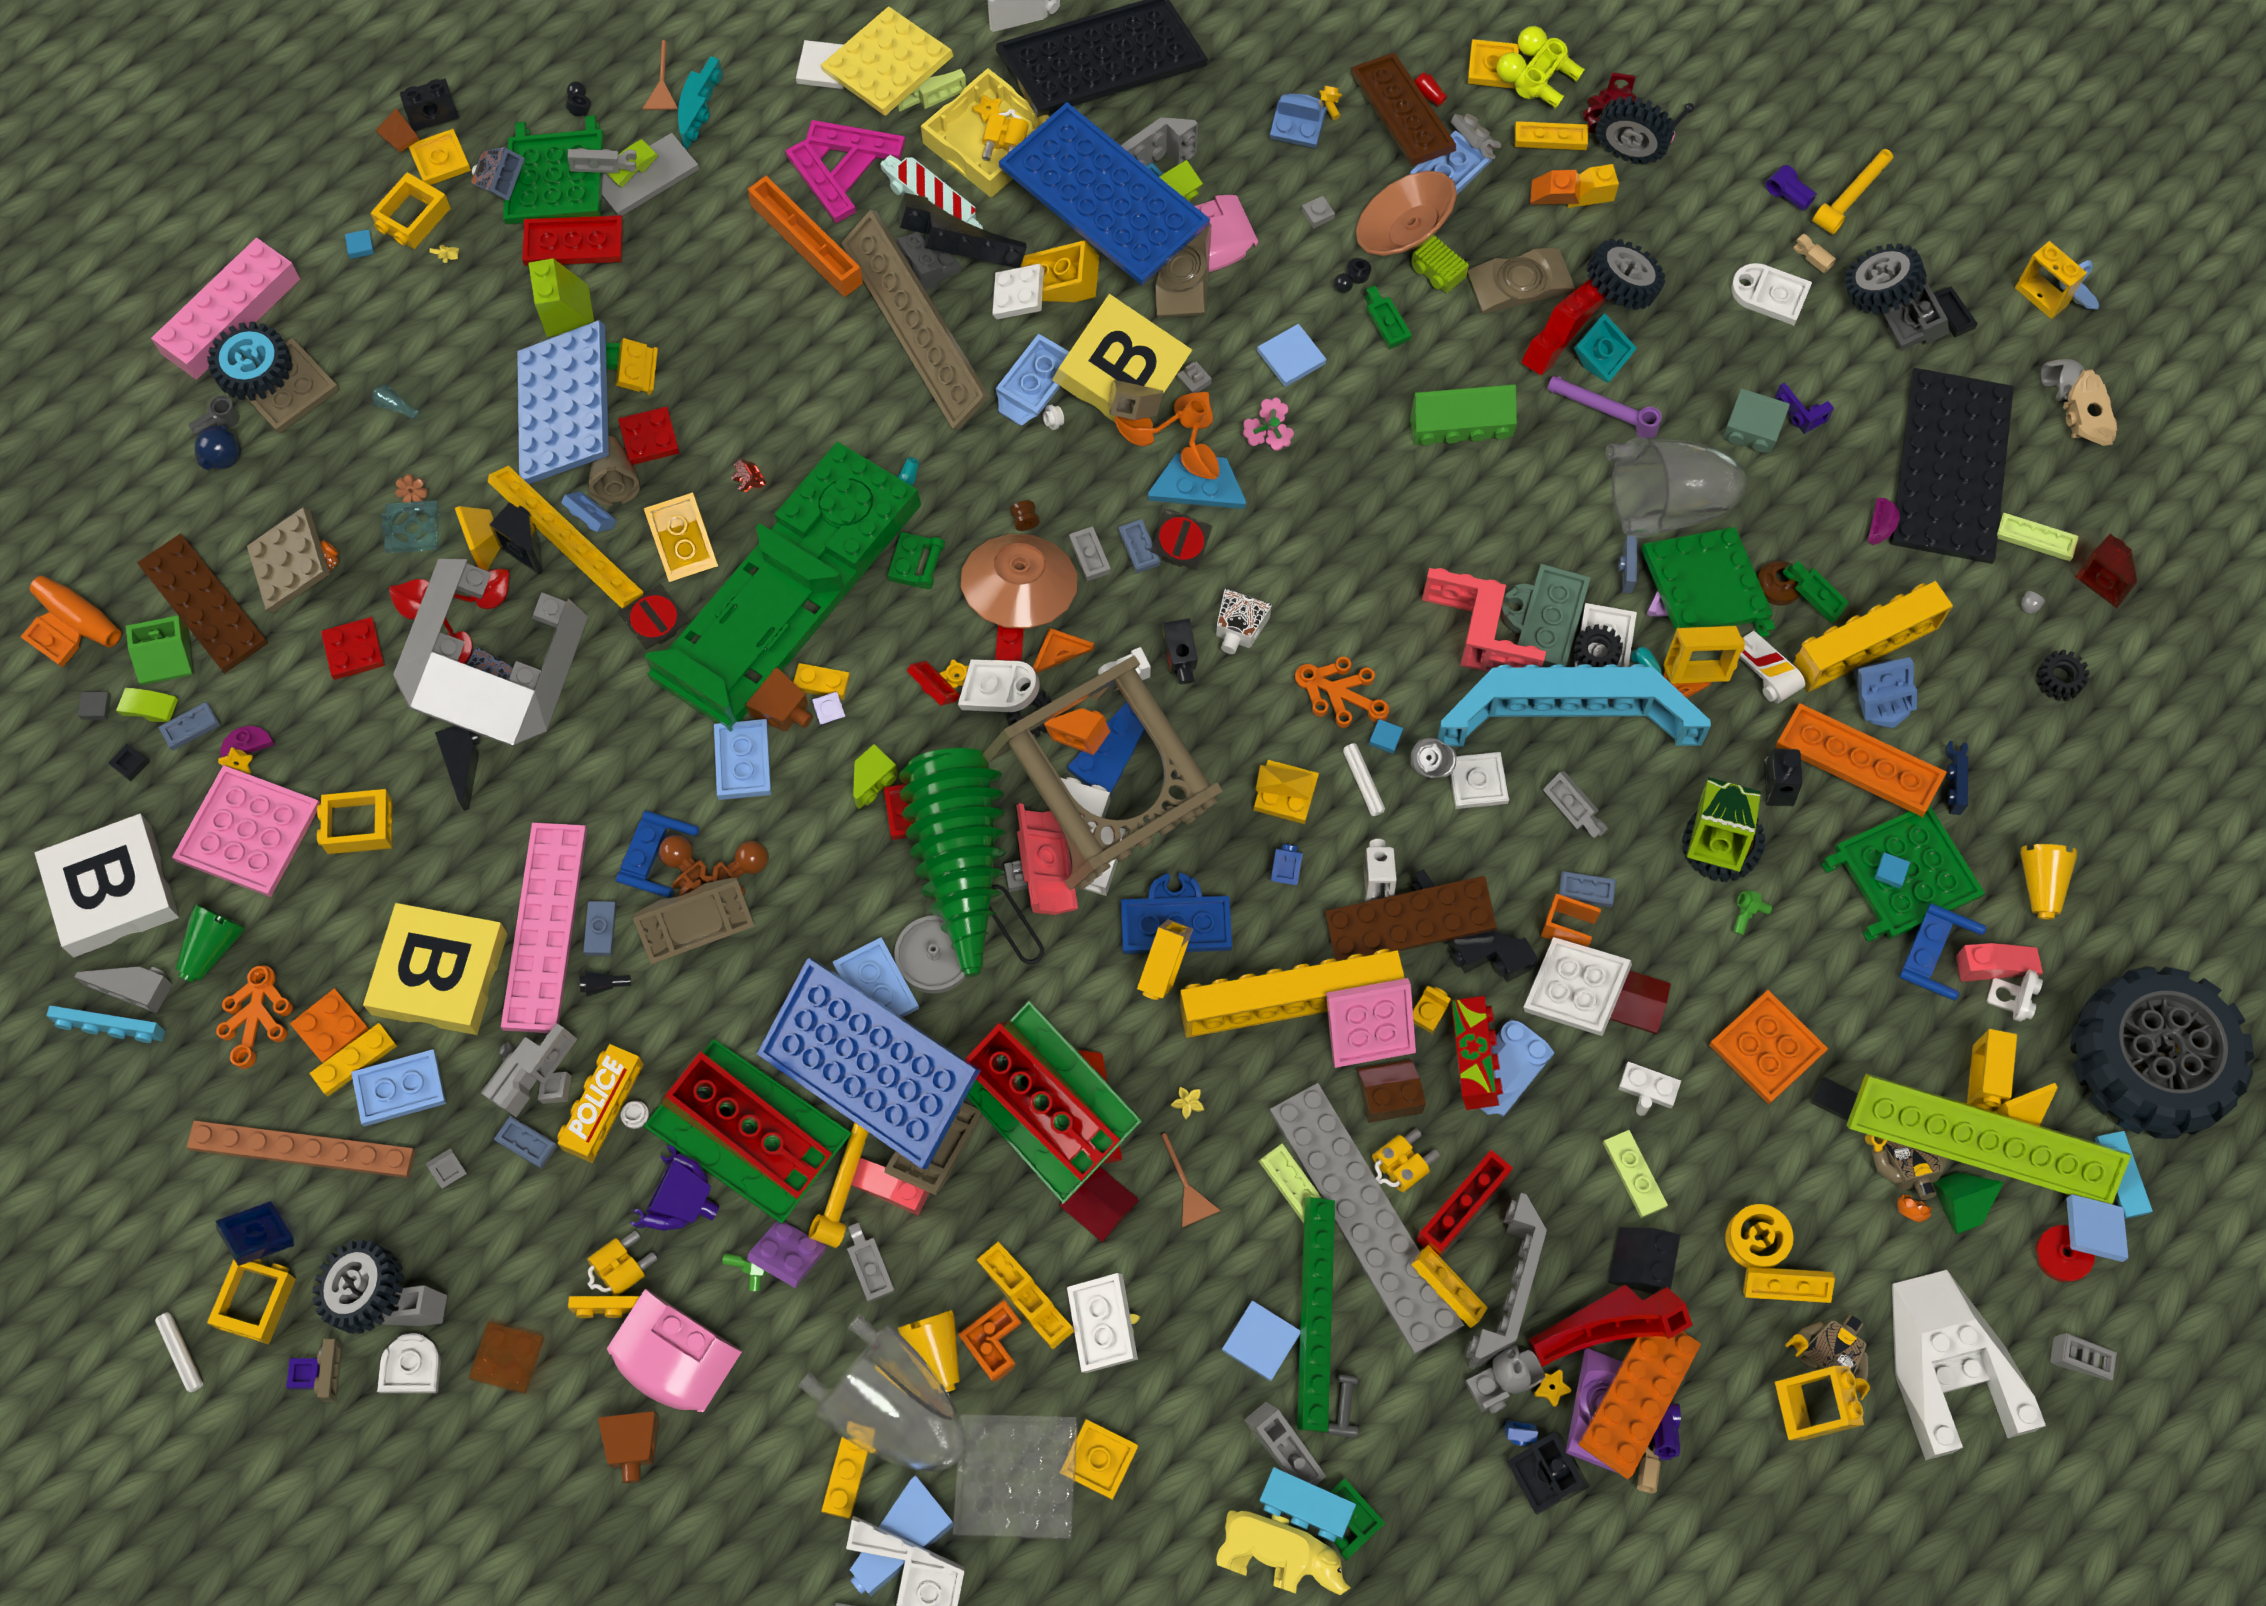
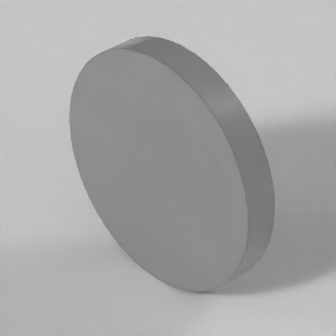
[894,915,966,994]

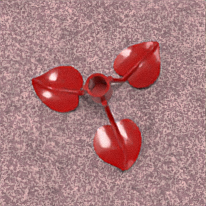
[389,569,510,664]

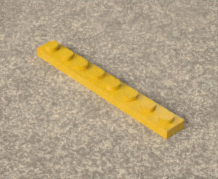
[488,465,644,609]

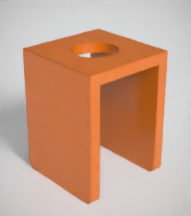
[1541,894,1601,947]

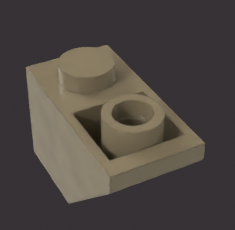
[1108,380,1164,420]

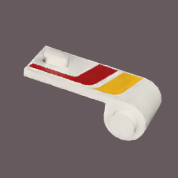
[1739,631,1805,704]

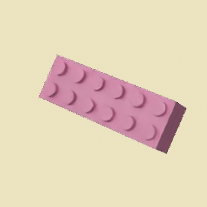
[151,238,300,380]

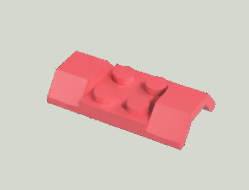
[1016,803,1078,915]

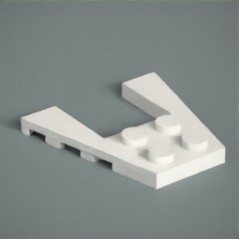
[835,1516,965,1606]

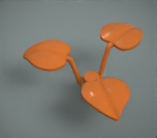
[1115,392,1220,480]

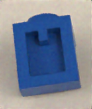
[1271,843,1303,885]

